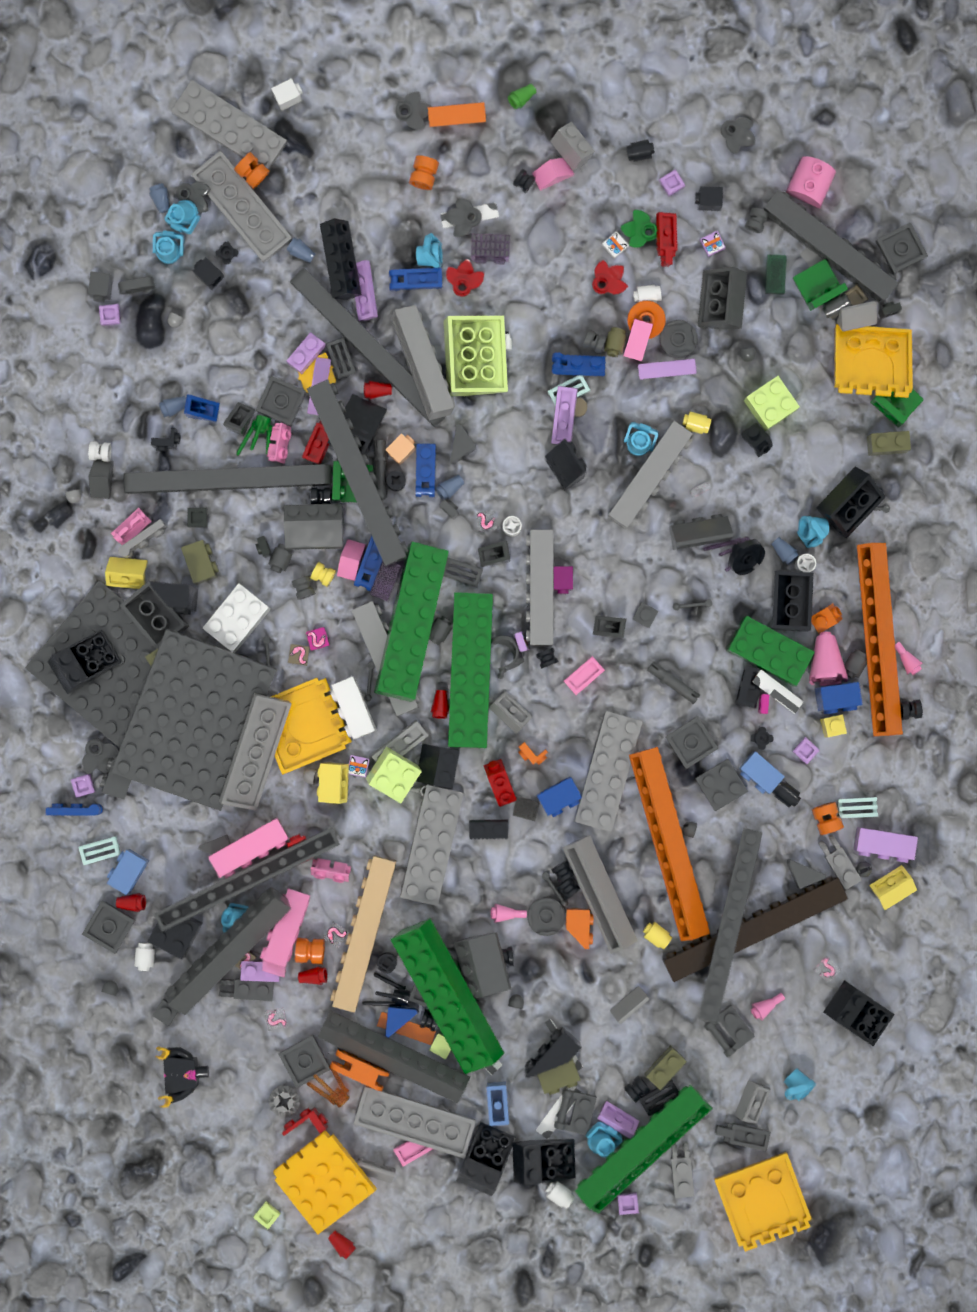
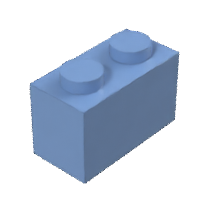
[738,751,785,794]
[107,849,149,895]
[487,1081,509,1126]

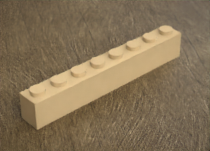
[330,855,397,1013]

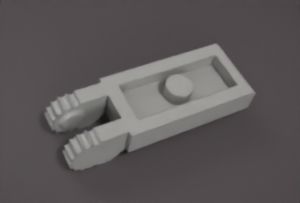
[818,835,862,890]
[671,1142,694,1198]

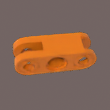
[329,1048,390,1091]

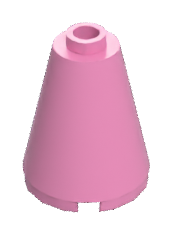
[809,632,848,686]

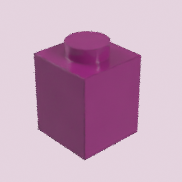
[553,566,573,594]

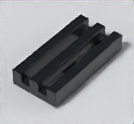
[639,1079,679,1116]

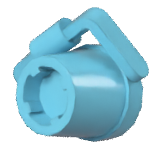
[165,200,200,234]
[153,230,184,264]
[416,233,443,268]
[624,422,659,456]
[797,516,829,548]
[221,903,248,932]
[784,1069,816,1101]
[586,1122,622,1157]

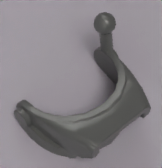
[491,636,524,679]

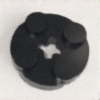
[728,539,765,575]

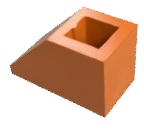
[566,908,593,949]

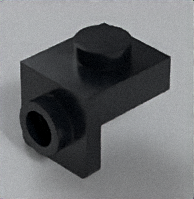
[741,423,773,457]
[151,428,181,452]

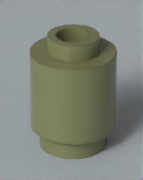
[604,327,626,357]

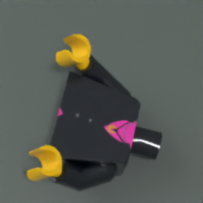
[155,1046,209,1108]

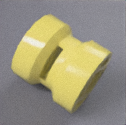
[310,562,336,587]

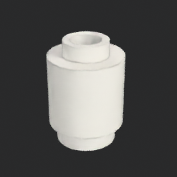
[633,284,662,303]
[134,943,155,971]
[545,1181,575,1209]

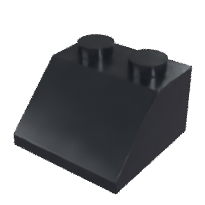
[416,744,460,789]

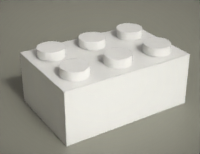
[203,583,271,653]
[330,677,377,739]

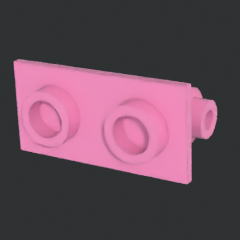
[267,423,291,464]
[111,508,152,545]
[311,858,351,883]

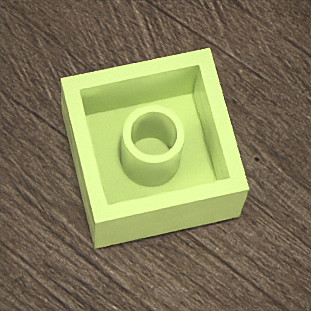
[744,376,800,432]
[366,747,422,803]

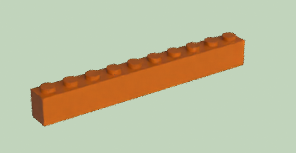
[857,543,903,737]
[629,747,710,941]

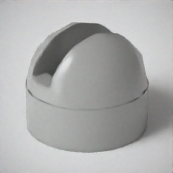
[167,312,184,328]
[65,489,81,503]
[303,769,318,785]

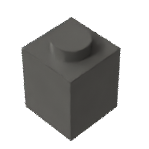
[88,272,113,302]

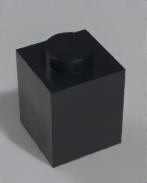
[695,187,723,211]
[193,257,224,290]

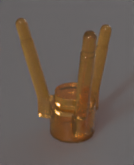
[307,1069,350,1108]

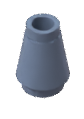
[149,183,170,214]
[286,237,316,263]
[159,396,186,418]
[435,475,465,500]
[771,537,799,565]

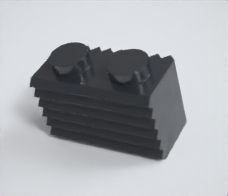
[469,820,508,840]

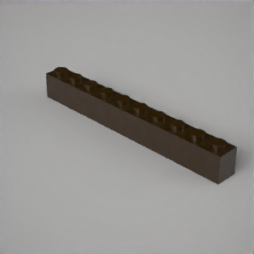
[662,876,848,983]

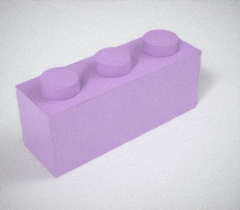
[854,827,918,863]

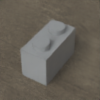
[550,122,595,171]

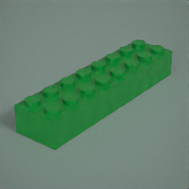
[374,541,449,702]
[448,592,493,748]
[390,918,505,1074]
[575,1085,713,1214]

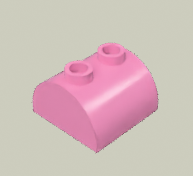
[786,156,836,209]

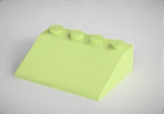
[444,316,508,396]

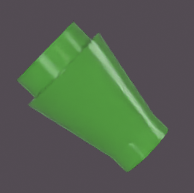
[508,84,537,110]

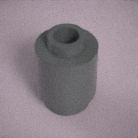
[823,293,852,320]
[268,543,293,573]
[429,616,453,645]
[844,649,867,679]

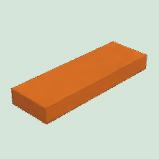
[428,102,486,127]

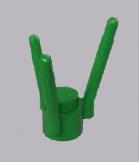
[236,415,273,455]

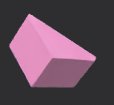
[532,158,574,191]
[337,539,366,581]

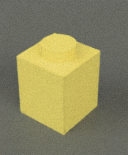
[820,714,847,738]

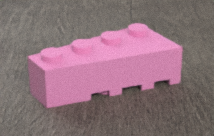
[208,817,289,879]
[260,889,310,977]

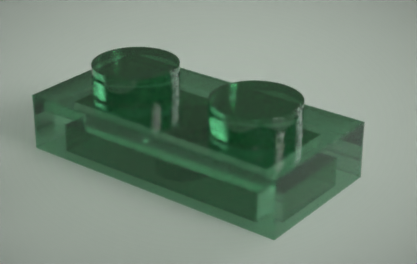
[765,254,787,295]

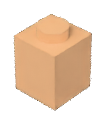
[386,433,416,465]

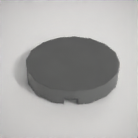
[660,320,698,358]
[527,897,566,936]

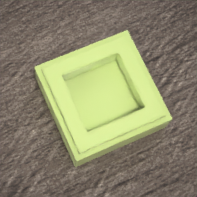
[429,1032,451,1059]
[253,1201,281,1229]

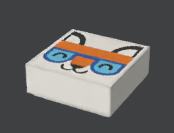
[602,231,629,259]

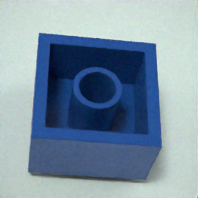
[814,682,863,714]
[536,777,582,817]

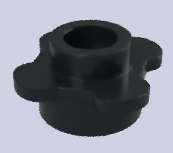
[216,242,239,265]
[750,727,774,750]

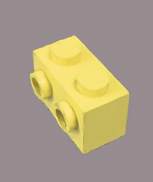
[317,762,349,804]

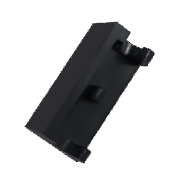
[735,666,765,709]

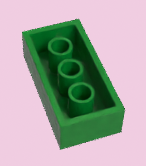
[726,616,815,687]

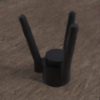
[362,973,410,1007]

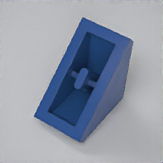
[184,394,220,422]
[386,1006,419,1038]

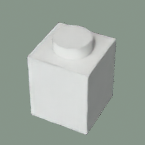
[271,78,303,111]

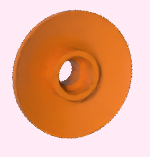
[627,300,666,339]

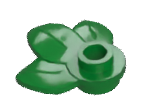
[621,210,657,248]

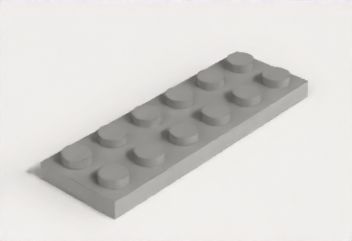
[171,80,287,170]
[191,151,293,263]
[219,693,292,811]
[574,711,643,832]
[400,784,464,906]
[354,1086,476,1159]

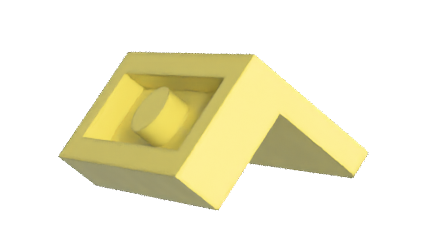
[105,557,147,589]
[869,865,917,910]

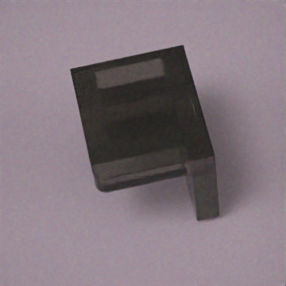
[513,797,540,821]

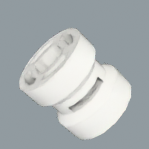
[88,441,112,462]
[503,516,522,537]
[794,554,816,572]

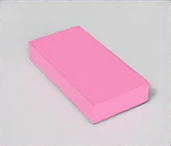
[624,319,653,361]
[564,656,605,695]
[393,1141,432,1166]

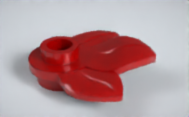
[446,259,484,297]
[592,260,628,295]

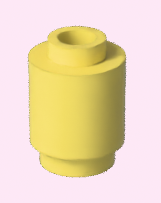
[682,411,711,434]
[643,922,672,949]

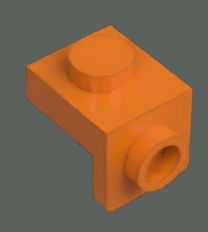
[812,603,842,634]
[518,742,548,765]

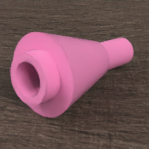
[895,642,923,675]
[491,904,527,923]
[751,993,785,1021]

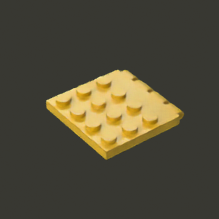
[834,324,913,398]
[271,678,352,775]
[273,1131,377,1234]
[714,1152,812,1252]

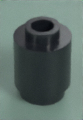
[626,139,655,162]
[772,781,801,808]

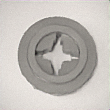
[268,1086,300,1117]

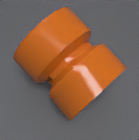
[234,152,270,189]
[409,155,439,190]
[811,802,844,835]
[295,937,325,964]

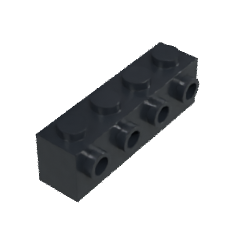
[320,218,362,300]

